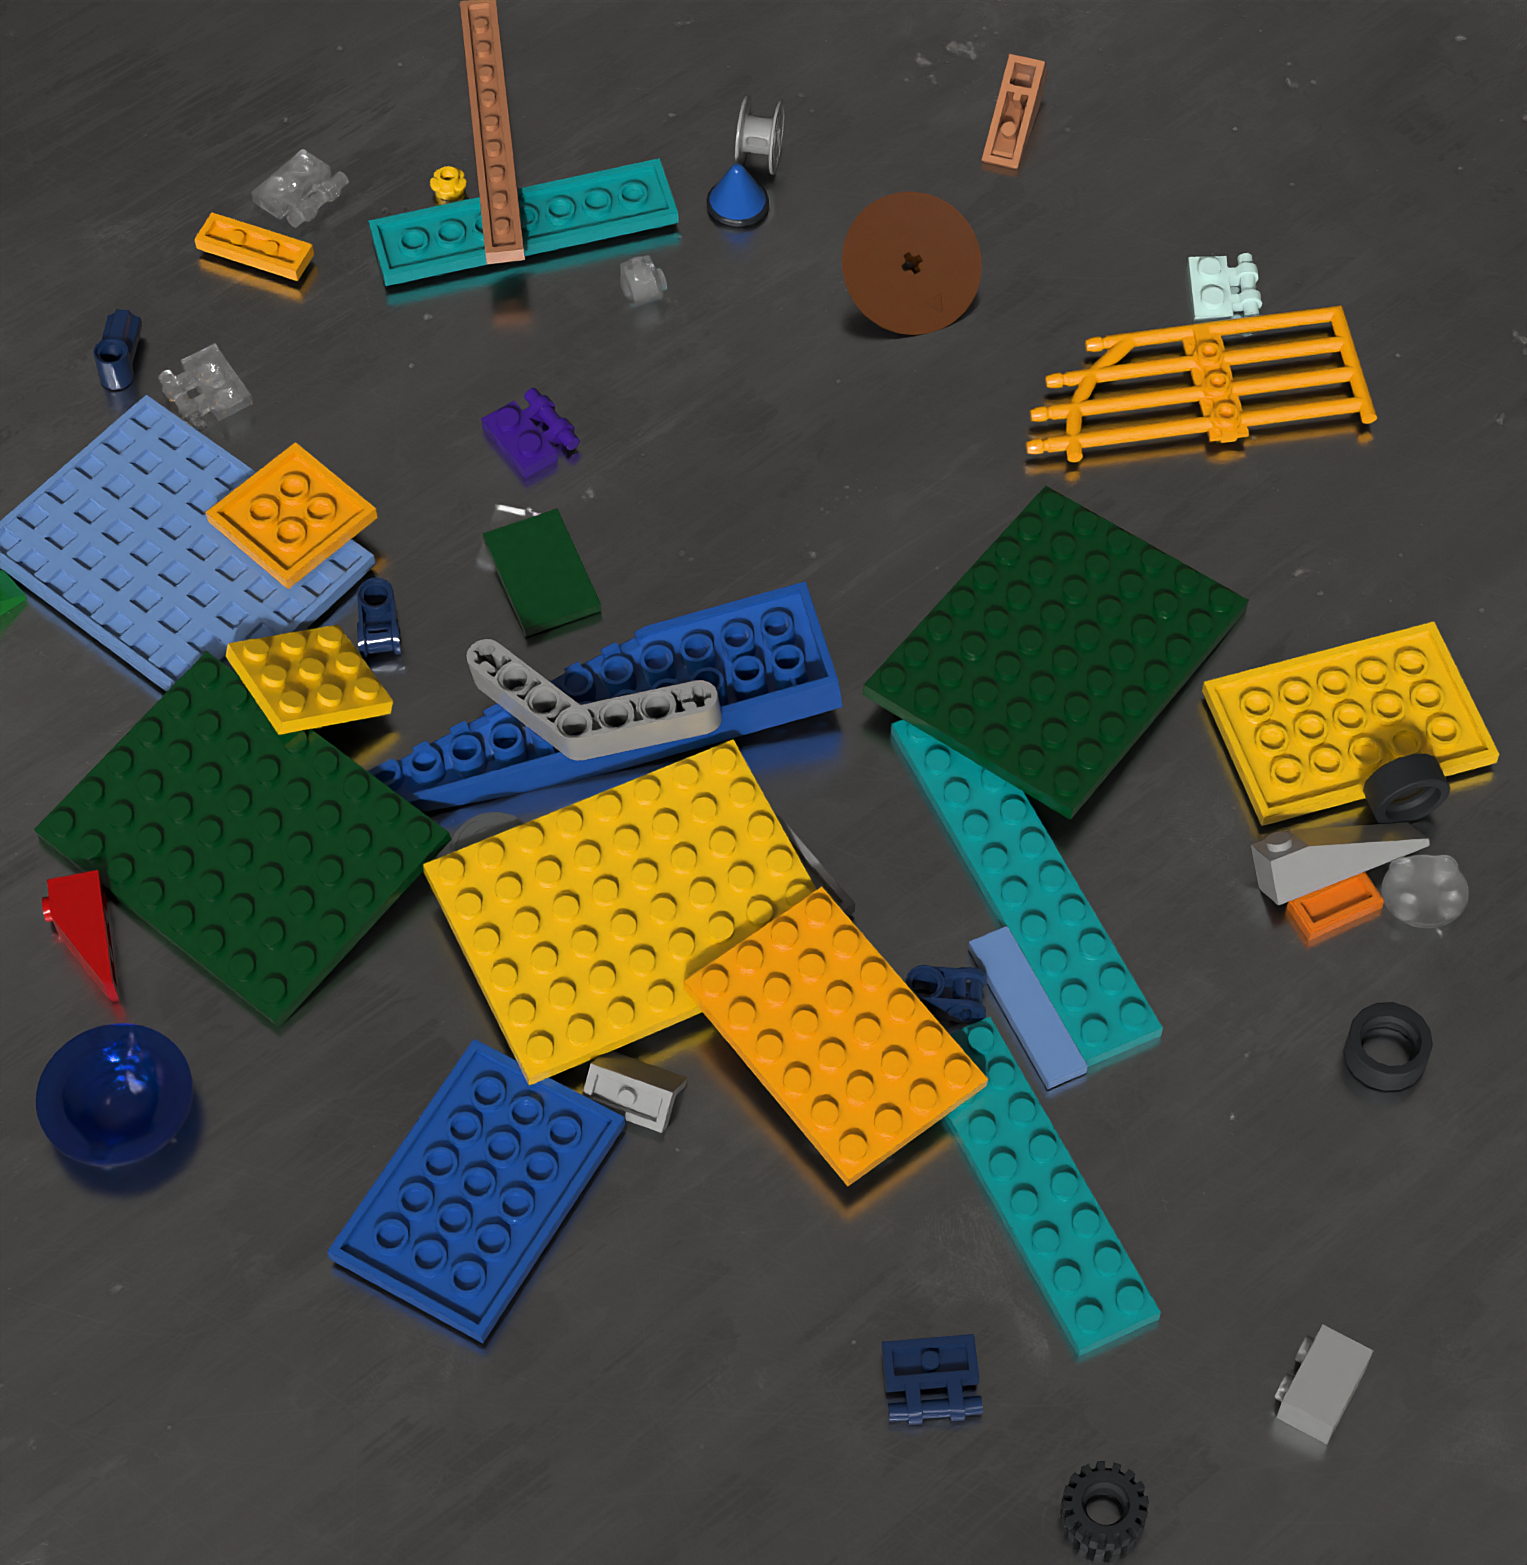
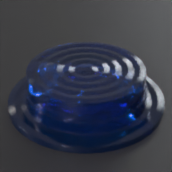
[36,1023,193,1167]

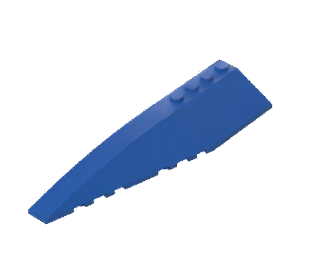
[368,581,843,812]

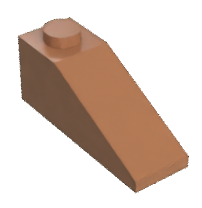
[981,54,1048,170]

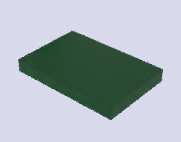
[482,508,601,637]

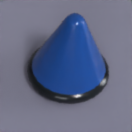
[706,164,769,227]

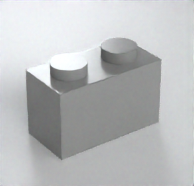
[1275,1324,1374,1444]

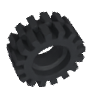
[1060,1461,1149,1557]

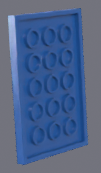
[327,1039,626,1343]

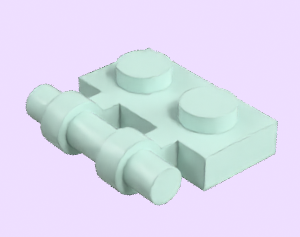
[1187,253,1262,324]

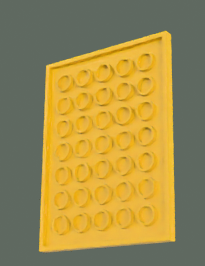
[423,739,817,1086]

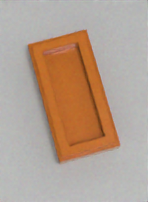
[1286,872,1384,941]

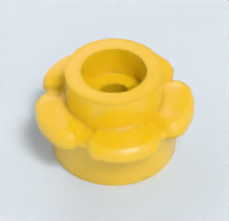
[430,166,467,201]

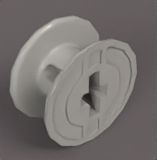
[735,96,785,175]

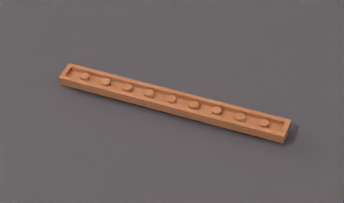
[460,0,525,264]

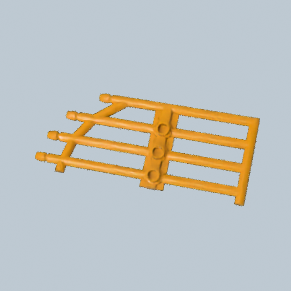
[1025,305,1377,462]

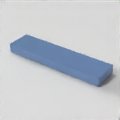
[968,926,1088,1090]

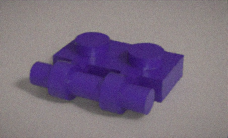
[481,388,580,479]

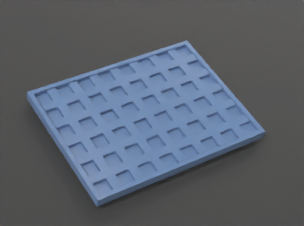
[0,395,376,692]

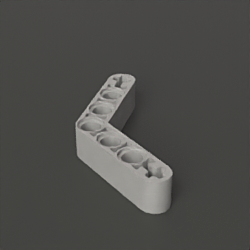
[466,639,722,761]

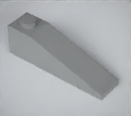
[1251,822,1430,905]

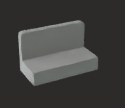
[582,1051,687,1133]

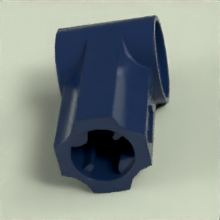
[93,309,142,390]

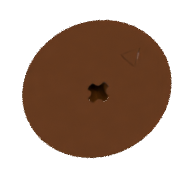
[842,192,982,335]

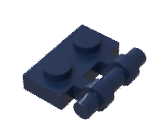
[881,1334,983,1425]

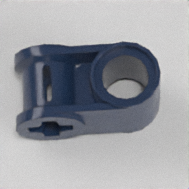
[357,577,402,658]
[905,965,987,1024]

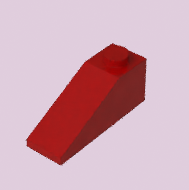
[42,870,120,1003]

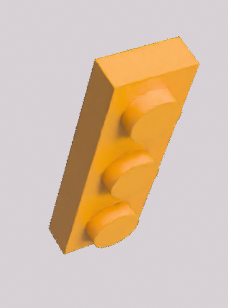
[195,212,314,281]

